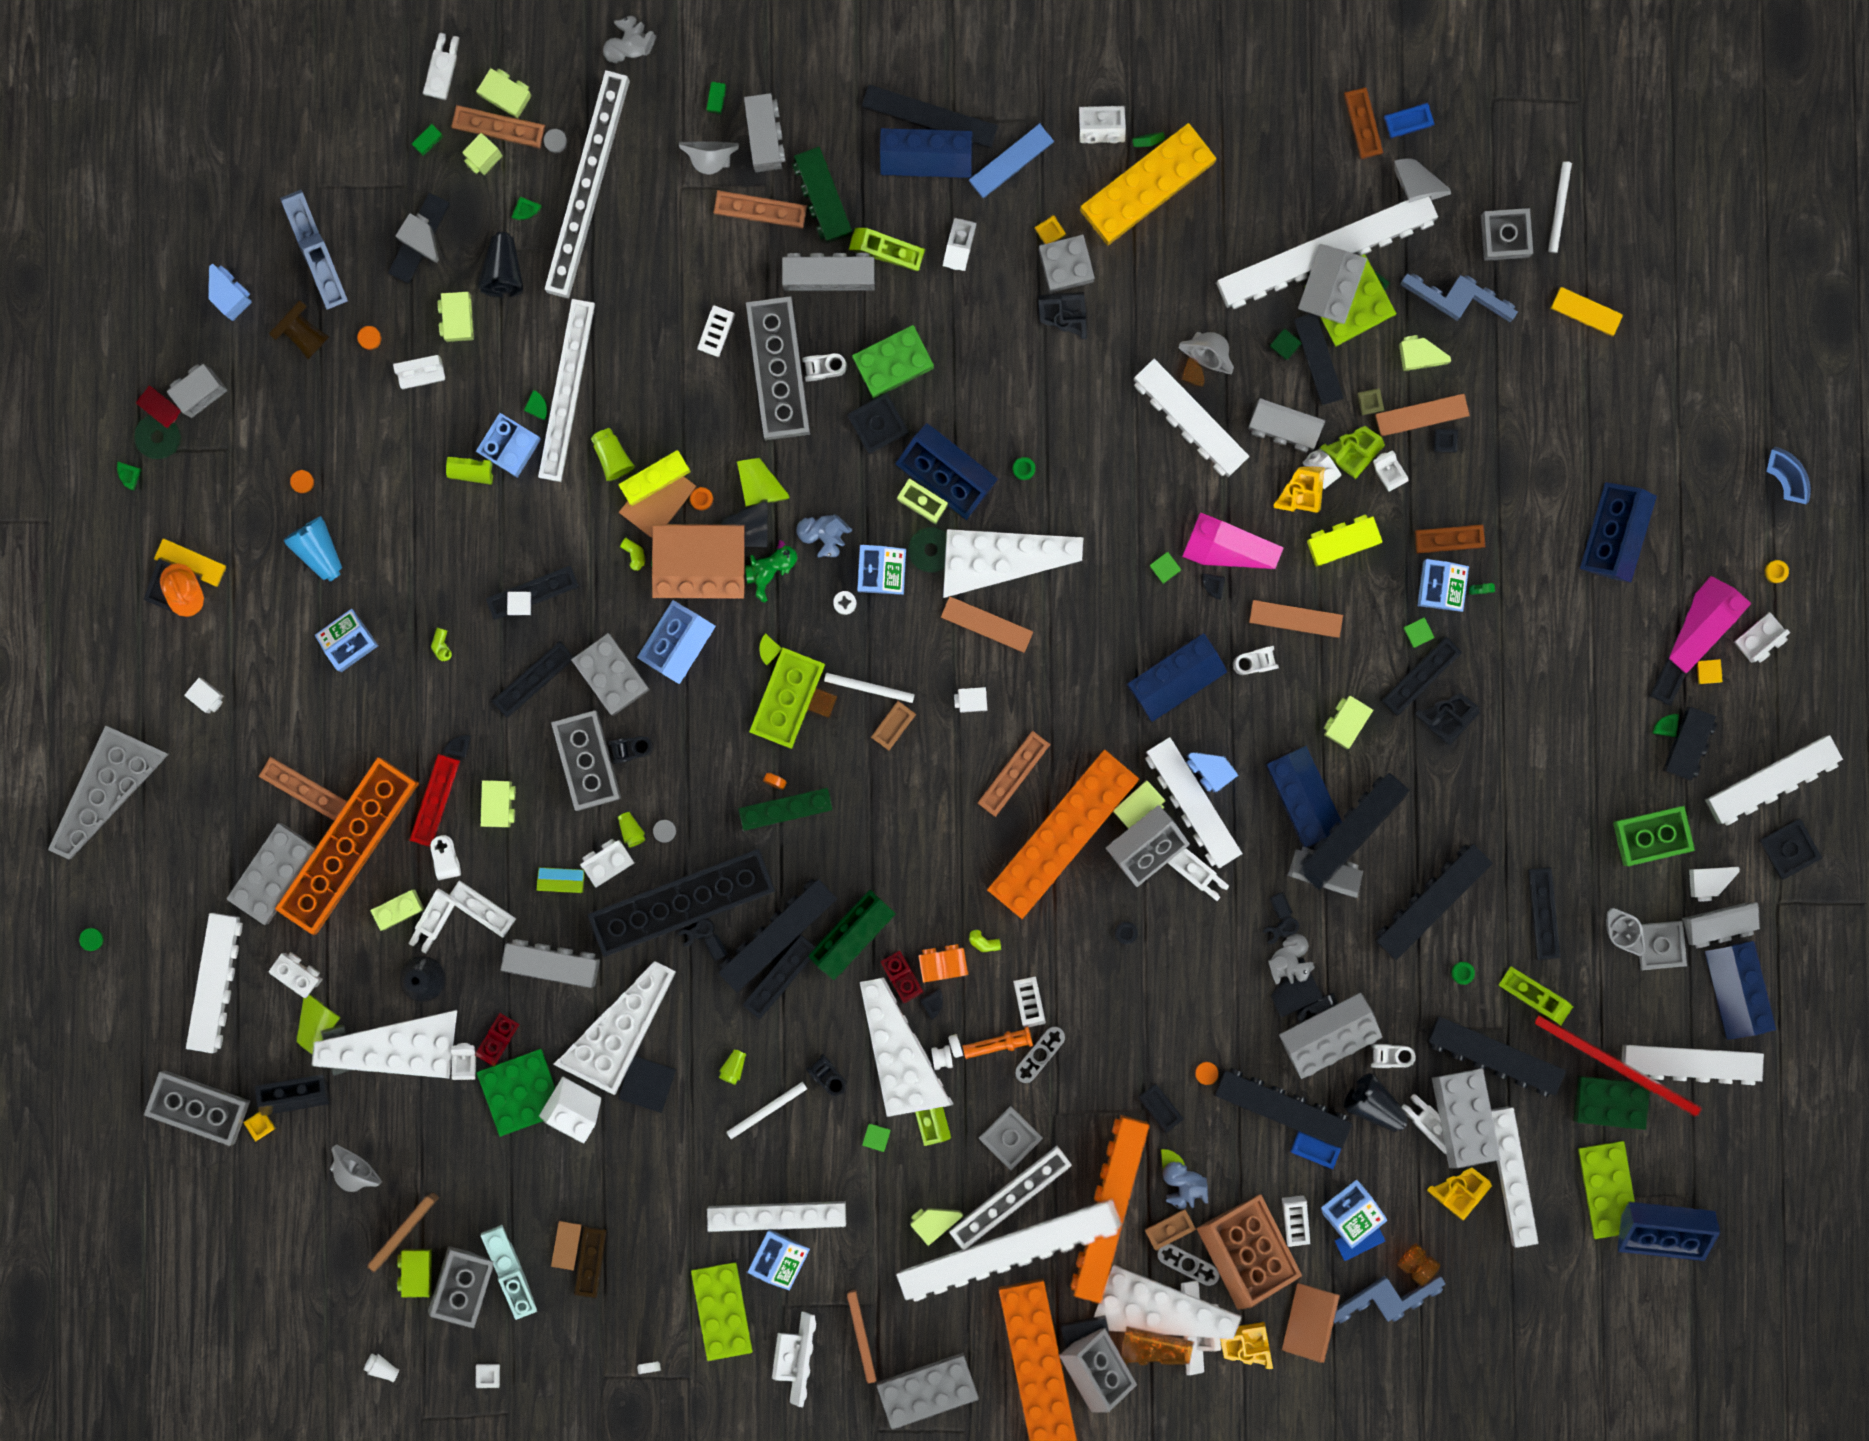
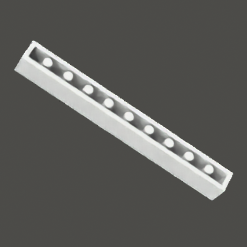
[545,70,629,299]
[1216,197,1438,309]
[896,1199,1121,1302]

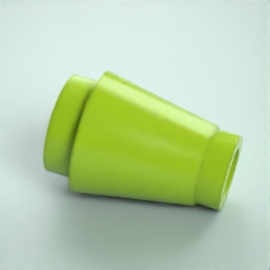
[618,812,645,847]
[719,1049,746,1085]

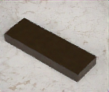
[574,1226,607,1298]

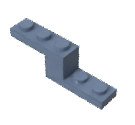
[280,190,348,309]
[1400,274,1518,322]
[1334,1274,1445,1323]

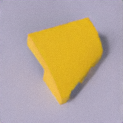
[1274,466,1325,513]
[1427,1168,1492,1221]
[1220,1322,1273,1369]

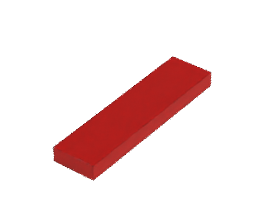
[410,754,460,847]

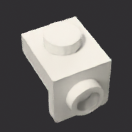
[1302,449,1341,489]
[1373,451,1409,492]
[451,1043,476,1080]

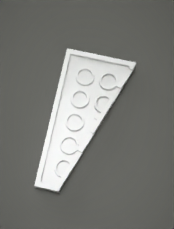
[943,529,1083,598]
[554,961,676,1095]
[860,978,953,1117]
[312,1010,457,1078]
[1094,1264,1242,1339]

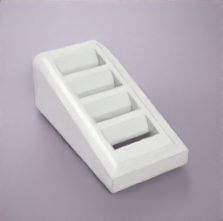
[698,305,735,357]
[1013,976,1046,1028]
[1282,1196,1310,1247]

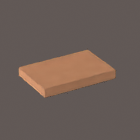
[619,459,697,539]
[1282,1283,1340,1362]

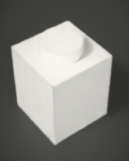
[184,678,224,713]
[954,687,987,713]

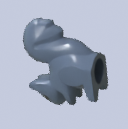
[796,514,852,557]
[1163,1162,1208,1210]

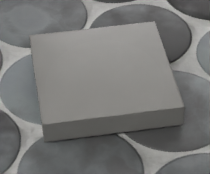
[1639,921,1687,970]
[979,1106,1043,1170]

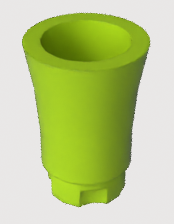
[591,428,635,481]

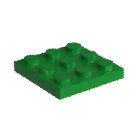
[477,1049,556,1137]

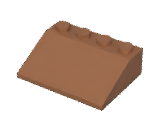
[652,524,745,598]
[1196,1194,1302,1310]

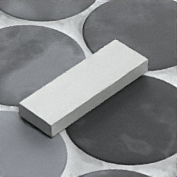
[450,881,516,938]

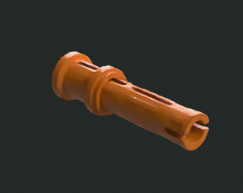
[963,1026,1033,1059]

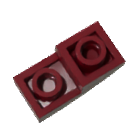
[136,385,181,429]
[880,951,924,1004]
[475,1013,520,1067]

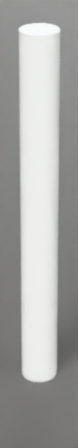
[1548,162,1572,253]
[824,673,915,703]
[727,1081,807,1139]

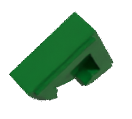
[1132,132,1165,147]
[512,197,542,220]
[524,390,547,420]
[117,462,141,491]
[1469,583,1495,595]
[1652,714,1679,737]

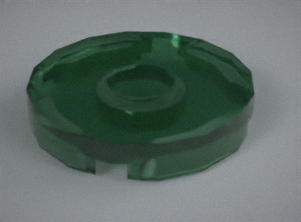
[134,415,181,460]
[909,527,947,573]

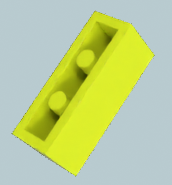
[618,450,691,506]
[1307,515,1382,567]

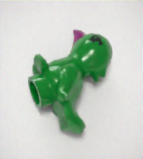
[745,540,797,603]

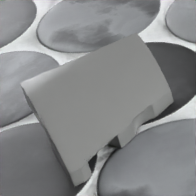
[1394,159,1451,203]

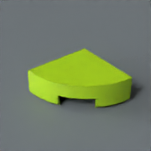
[759,633,782,665]
[1161,1149,1185,1169]

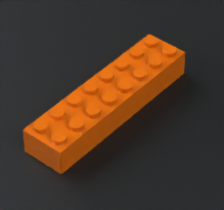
[987,750,1139,919]
[275,757,419,935]
[1070,1115,1149,1303]
[999,1278,1077,1441]

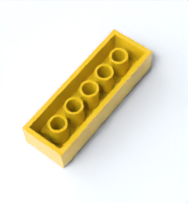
[1080,123,1217,246]

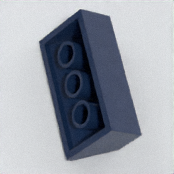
[880,128,973,178]
[896,423,998,520]
[1580,482,1657,583]
[1127,633,1227,722]
[1265,746,1342,847]
[1704,940,1776,1040]
[1618,1202,1720,1261]

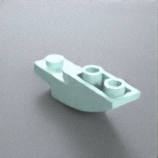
[481,1225,537,1320]

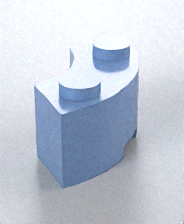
[1766,447,1811,504]

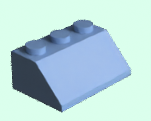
[637,600,716,684]

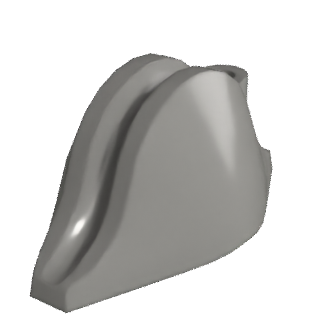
[679,141,739,174]
[1179,332,1234,374]
[1606,908,1646,956]
[330,1144,382,1192]

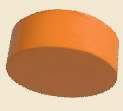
[358,326,381,350]
[290,470,314,493]
[690,487,713,511]
[763,773,787,790]
[1195,1062,1218,1085]

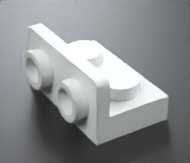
[1079,106,1126,144]
[393,355,445,389]
[1734,612,1790,663]
[580,839,634,888]

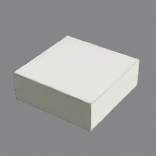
[507,592,531,615]
[476,1364,500,1388]

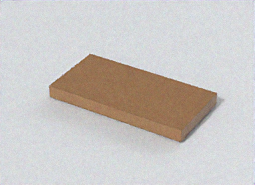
[368,1192,439,1272]

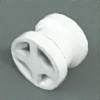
[833,591,856,615]
[931,1045,953,1070]

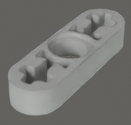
[1015,1027,1065,1083]
[1157,1243,1219,1286]

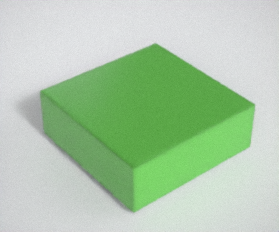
[1149,552,1181,584]
[1404,617,1434,648]
[862,1123,891,1152]

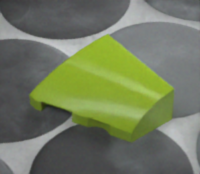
[1320,426,1385,479]
[446,457,493,485]
[737,458,789,507]
[297,994,341,1055]

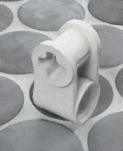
[802,354,847,381]
[1233,646,1279,675]
[431,835,461,881]
[1371,1044,1415,1068]

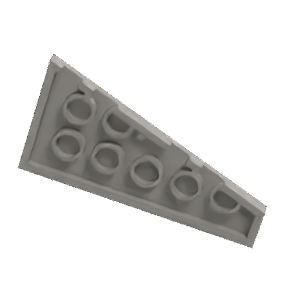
[48,726,169,859]

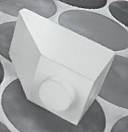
[943,218,976,271]
[1689,867,1740,901]

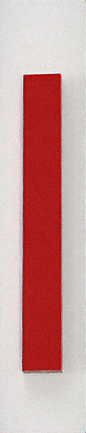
[1535,1015,1702,1116]

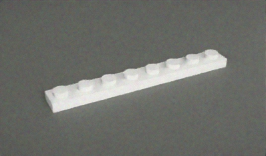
[538,299,595,482]

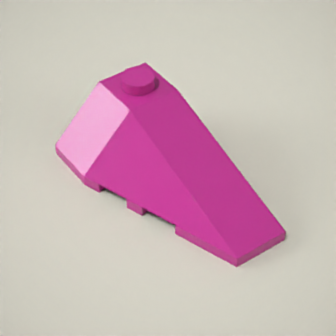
[1182,512,1283,569]
[1669,576,1751,673]

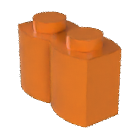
[918,944,968,982]

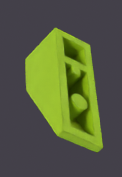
[849,228,925,271]
[1499,967,1573,1026]

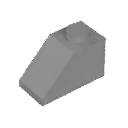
[395,213,439,263]

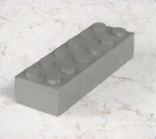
[746,296,810,441]

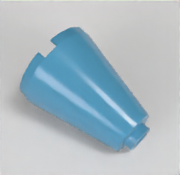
[284,516,342,582]

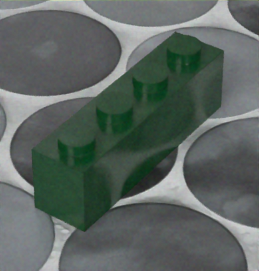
[792,146,852,244]
[739,788,833,831]
[808,890,896,980]

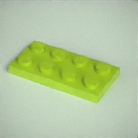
[749,648,825,749]
[1578,1141,1635,1239]
[691,1262,753,1361]

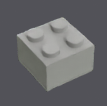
[1481,208,1533,261]
[1039,235,1095,293]
[167,364,228,418]

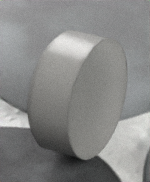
[544,129,567,153]
[653,820,676,843]

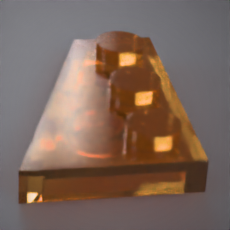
[1121,1326,1194,1365]

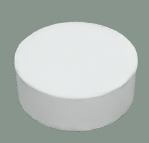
[948,1034,963,1058]
[637,1362,661,1374]

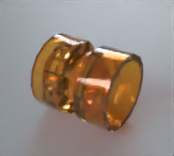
[1397,1243,1441,1287]

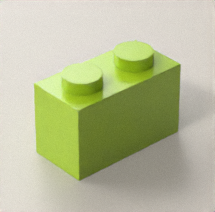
[397,1249,432,1297]

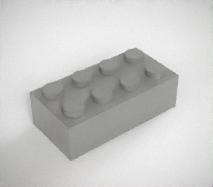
[782,253,875,291]
[551,710,621,811]
[227,823,317,925]
[501,939,600,988]
[1280,993,1382,1079]
[1432,1069,1500,1168]
[144,1070,250,1146]
[877,1353,978,1429]

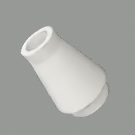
[363,1354,399,1382]

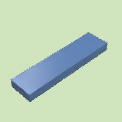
[969,124,1054,198]

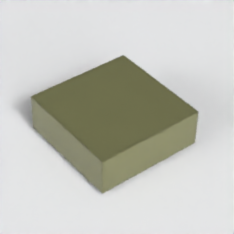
[1357,388,1384,416]

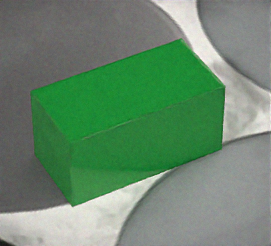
[707,82,726,114]
[412,124,443,156]

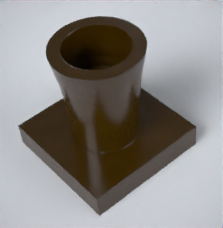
[269,300,330,360]

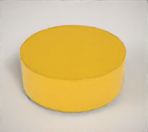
[1765,560,1789,583]

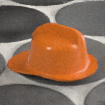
[160,563,204,617]

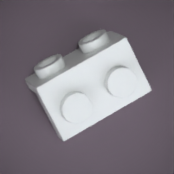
[269,952,323,998]

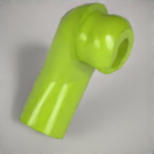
[620,538,645,571]
[431,628,452,661]
[969,930,1001,952]

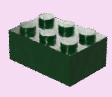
[1573,1076,1650,1130]

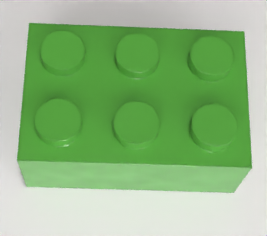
[852,325,934,399]
[1613,806,1695,866]

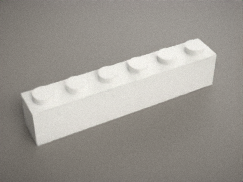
[1134,359,1249,477]
[1705,735,1843,826]
[1145,737,1242,868]
[186,913,243,1053]
[1622,1045,1764,1085]
[1491,1106,1538,1248]
[949,1146,1072,1251]
[707,1201,846,1232]

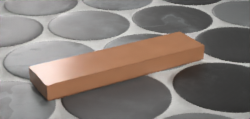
[451,105,545,148]
[714,190,807,229]
[1375,394,1469,437]
[941,597,1033,653]
[1249,600,1343,638]
[978,731,1051,817]
[259,757,348,821]
[847,1289,877,1383]

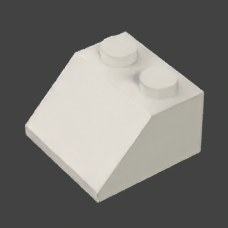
[539,1077,601,1143]

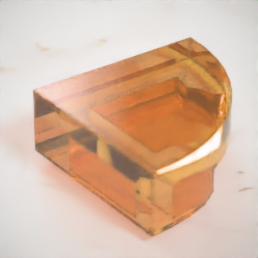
[1181,358,1204,387]

